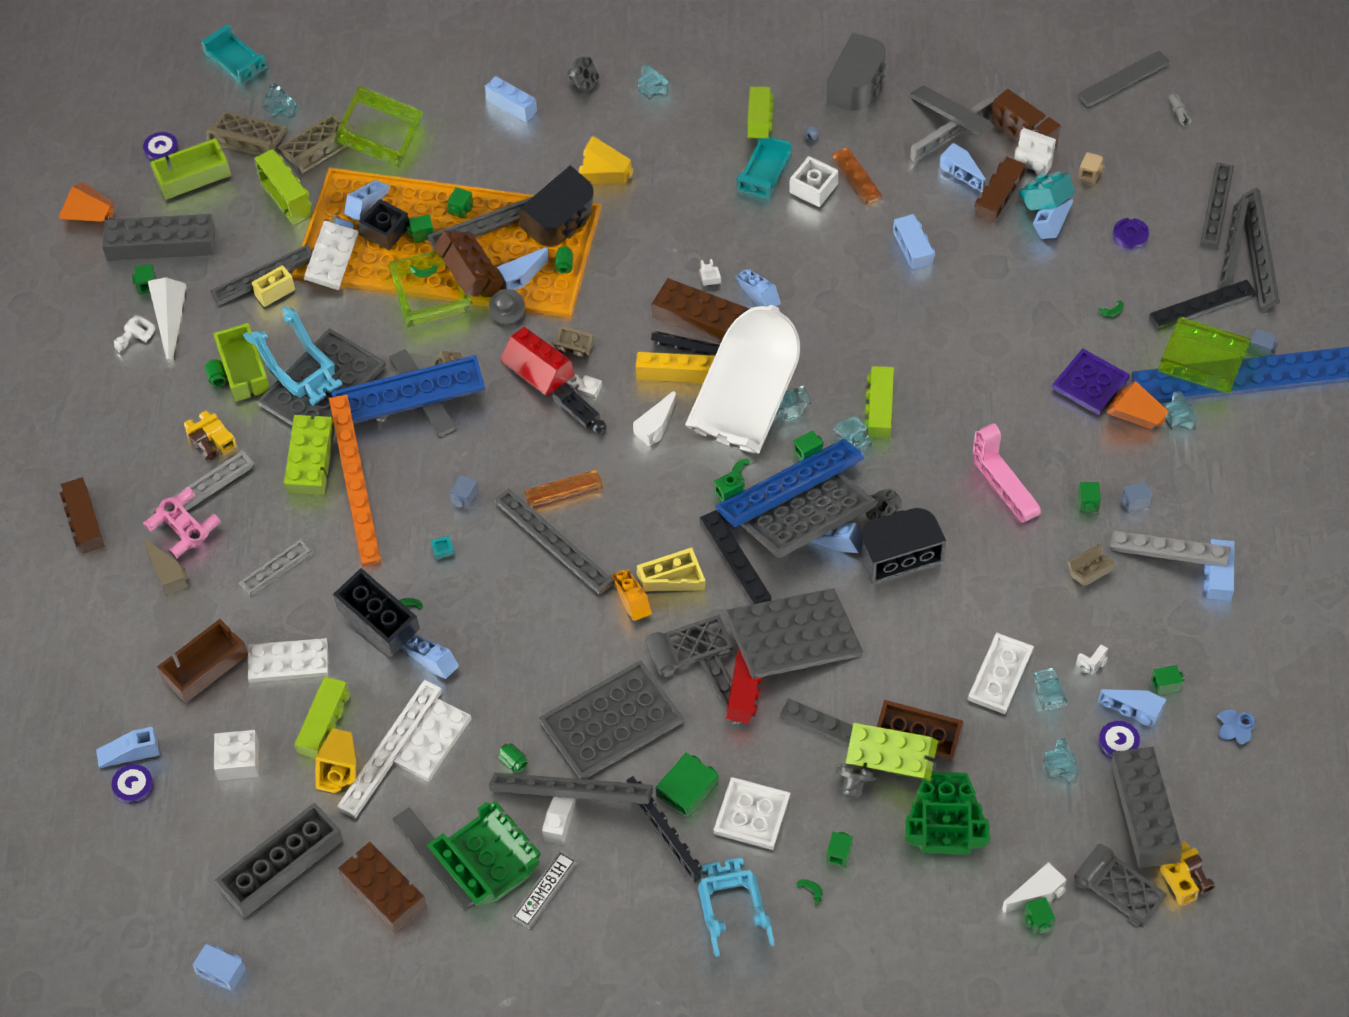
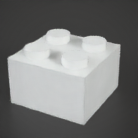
[790,156,839,207]
[214,730,259,781]

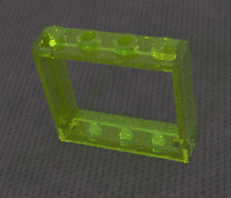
[335,86,423,167]
[388,250,473,328]

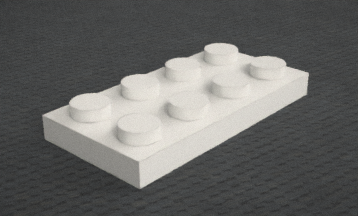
[304,220,359,290]
[968,633,1034,715]
[248,638,329,683]
[394,698,471,782]

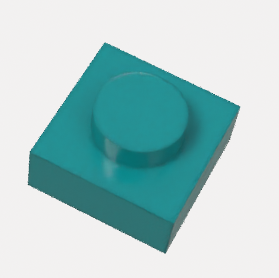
[430,535,455,560]

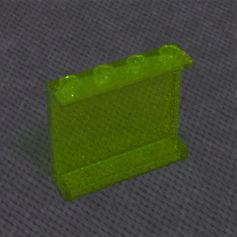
[1158,317,1251,394]

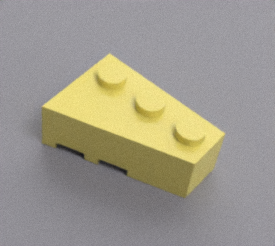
[636,548,706,592]

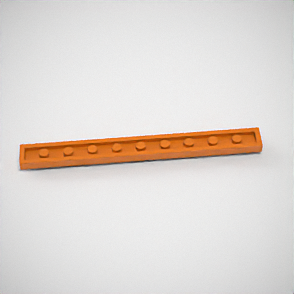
[329,395,381,567]

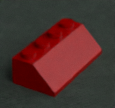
[500,326,575,396]

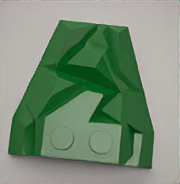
[905,772,990,855]

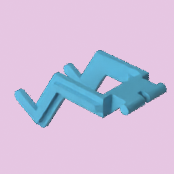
[243,306,343,406]
[698,857,774,957]

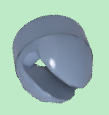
[804,126,818,141]

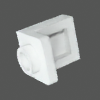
[1076,645,1108,675]

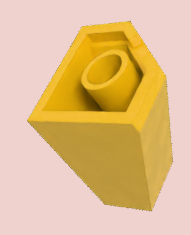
[579,136,633,185]
[316,728,356,793]

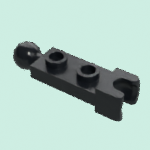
[553,383,607,434]

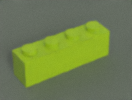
[748,86,774,138]
[864,366,894,439]
[294,676,350,759]

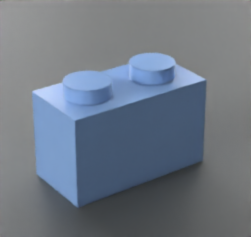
[192,944,246,991]

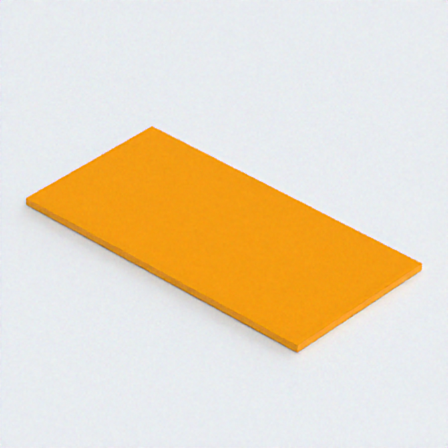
[291,168,601,318]

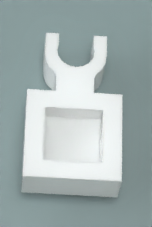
[700,259,721,286]
[567,374,602,399]

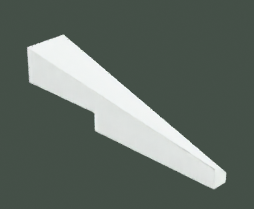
[148,277,187,363]

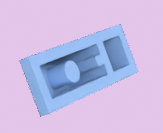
[344,180,390,220]

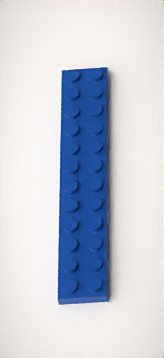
[1132,347,1349,403]

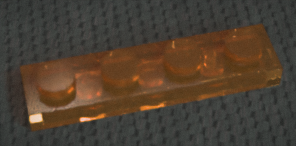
[833,147,882,205]
[524,469,603,509]

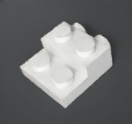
[1014,128,1056,175]

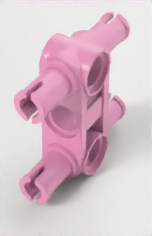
[143,487,221,559]

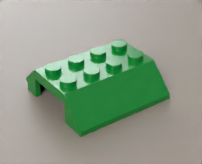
[427,801,541,906]

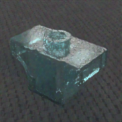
[637,64,670,100]
[262,83,297,118]
[776,386,811,421]
[1164,391,1198,432]
[833,415,872,452]
[1034,667,1068,710]
[1043,738,1078,784]

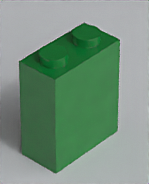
[655,752,719,819]

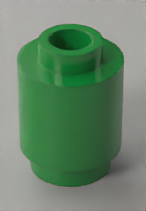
[555,247,573,274]
[204,359,227,387]
[498,743,529,773]

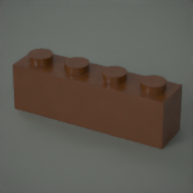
[974,157,1026,223]
[59,477,105,554]

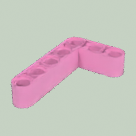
[973,423,1041,523]

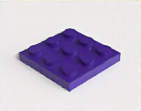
[1052,348,1130,415]

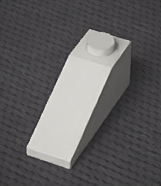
[633,391,677,446]
[542,796,577,846]
[1002,862,1067,913]

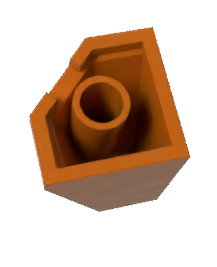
[58,182,115,222]
[1107,381,1169,429]

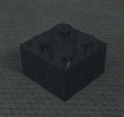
[358,199,410,250]

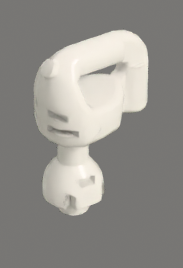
[114,315,155,351]

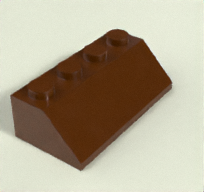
[877,700,964,761]

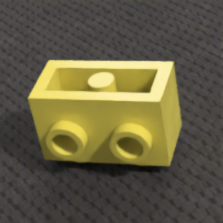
[252,265,295,307]

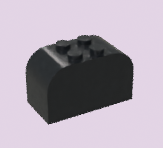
[519,165,594,246]
[860,508,947,584]
[333,568,420,657]

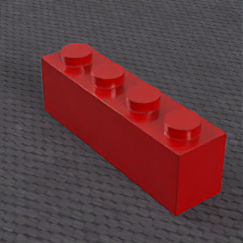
[725,648,762,724]

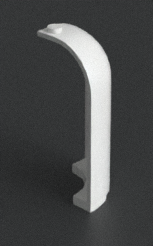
[685,305,800,454]

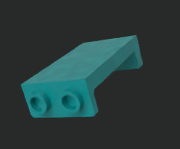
[201,24,268,84]
[737,136,792,199]

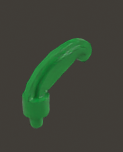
[410,265,438,278]
[1098,300,1124,317]
[732,459,750,481]
[399,598,423,609]
[797,879,823,905]

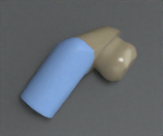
[330,215,354,229]

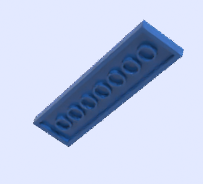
[332,355,486,424]
[715,439,864,527]

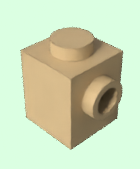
[1078,152,1105,183]

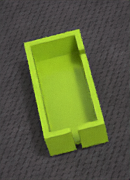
[150,138,231,199]
[254,149,312,225]
[213,323,270,402]
[284,415,335,495]
[846,723,938,781]

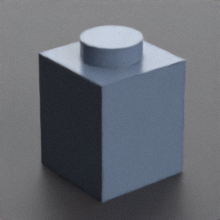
[1247,329,1278,357]
[450,475,479,509]
[1121,481,1153,513]

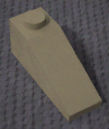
[144,540,189,596]

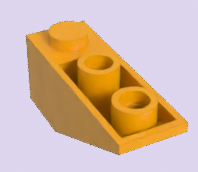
[610,569,652,621]

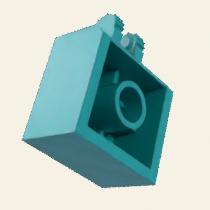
[1018,172,1075,210]

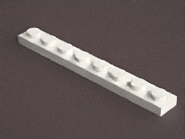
[337,680,442,819]

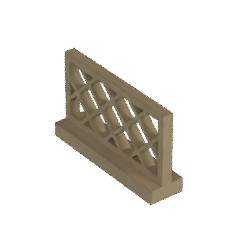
[206,111,288,156]
[277,114,358,174]

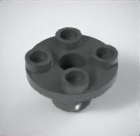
[567,57,600,91]
[489,289,526,326]
[866,489,902,521]
[835,763,876,798]

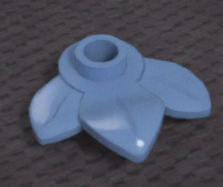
[1217,710,1256,745]

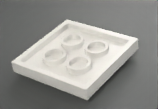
[713,777,791,850]

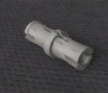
[1169,93,1191,126]

